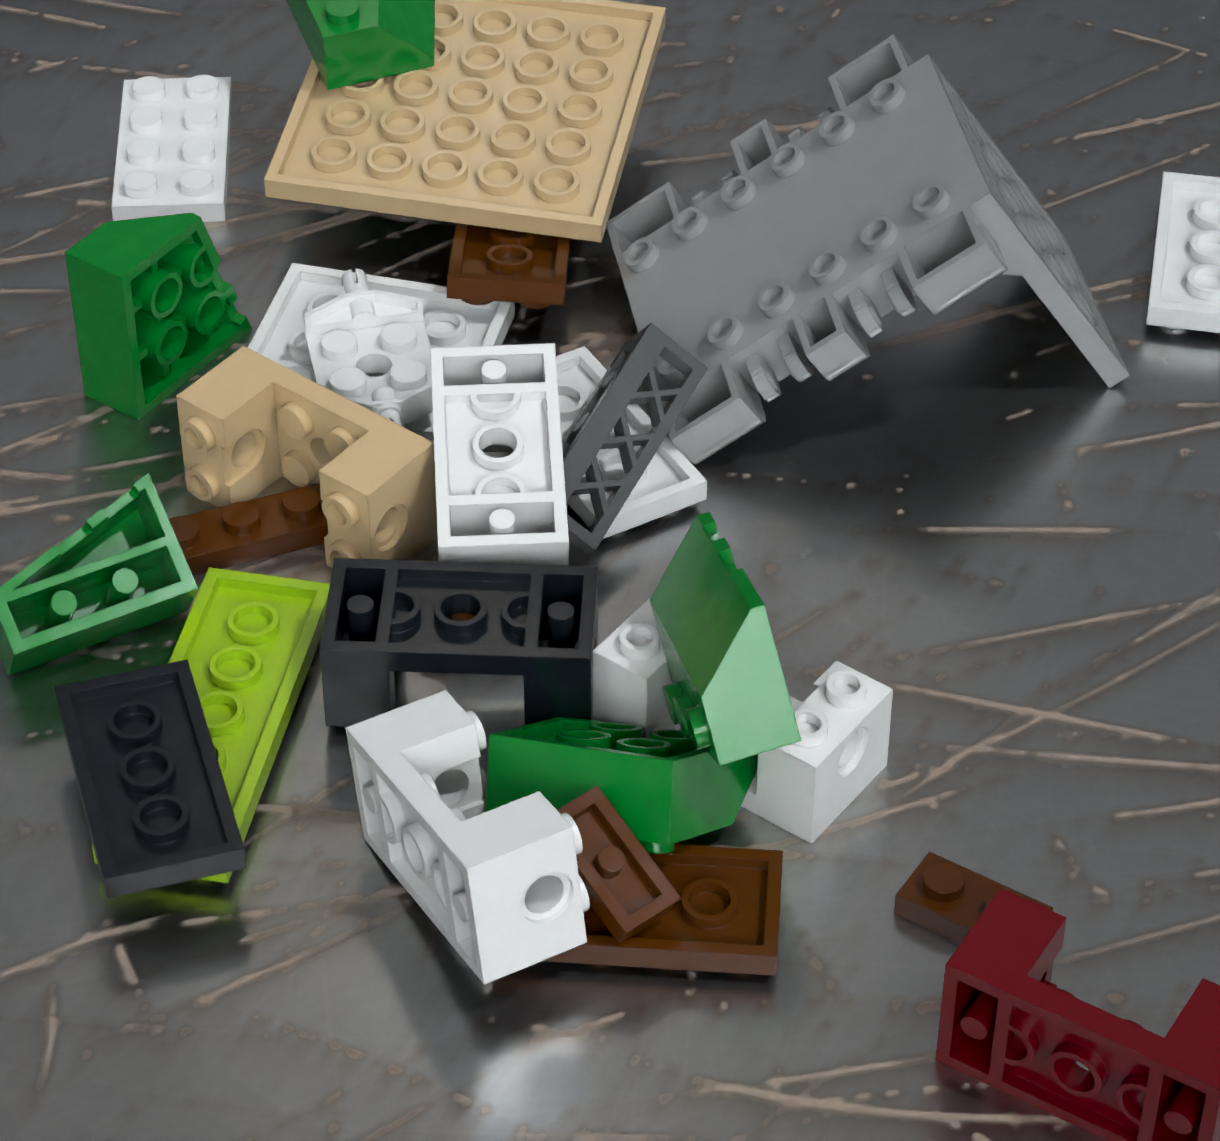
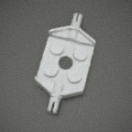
[304,268,433,428]

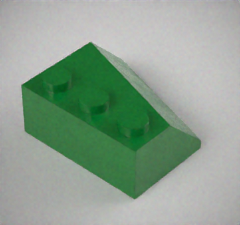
[286,0,435,90]
[65,213,252,421]
[650,512,802,766]
[485,717,758,853]

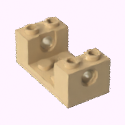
[176,346,438,569]

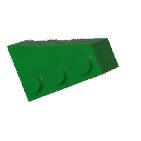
[0,472,198,676]

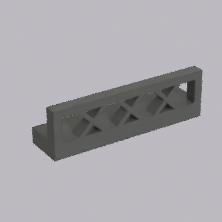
[562,323,708,556]

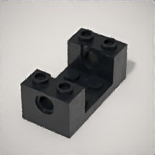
[320,558,598,727]

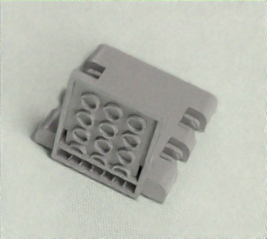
[607,34,1130,465]

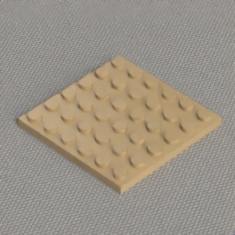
[264,0,666,243]

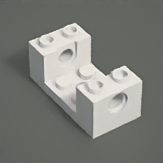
[430,343,569,566]
[592,597,893,844]
[345,690,590,985]

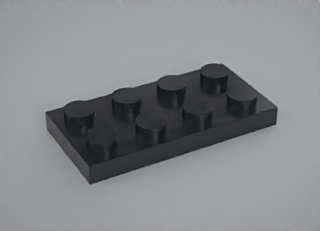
[55,659,247,899]

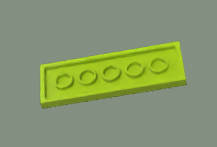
[91,567,330,883]

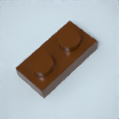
[557,786,681,944]
[894,851,1053,944]

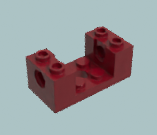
[935,888,1220,1141]

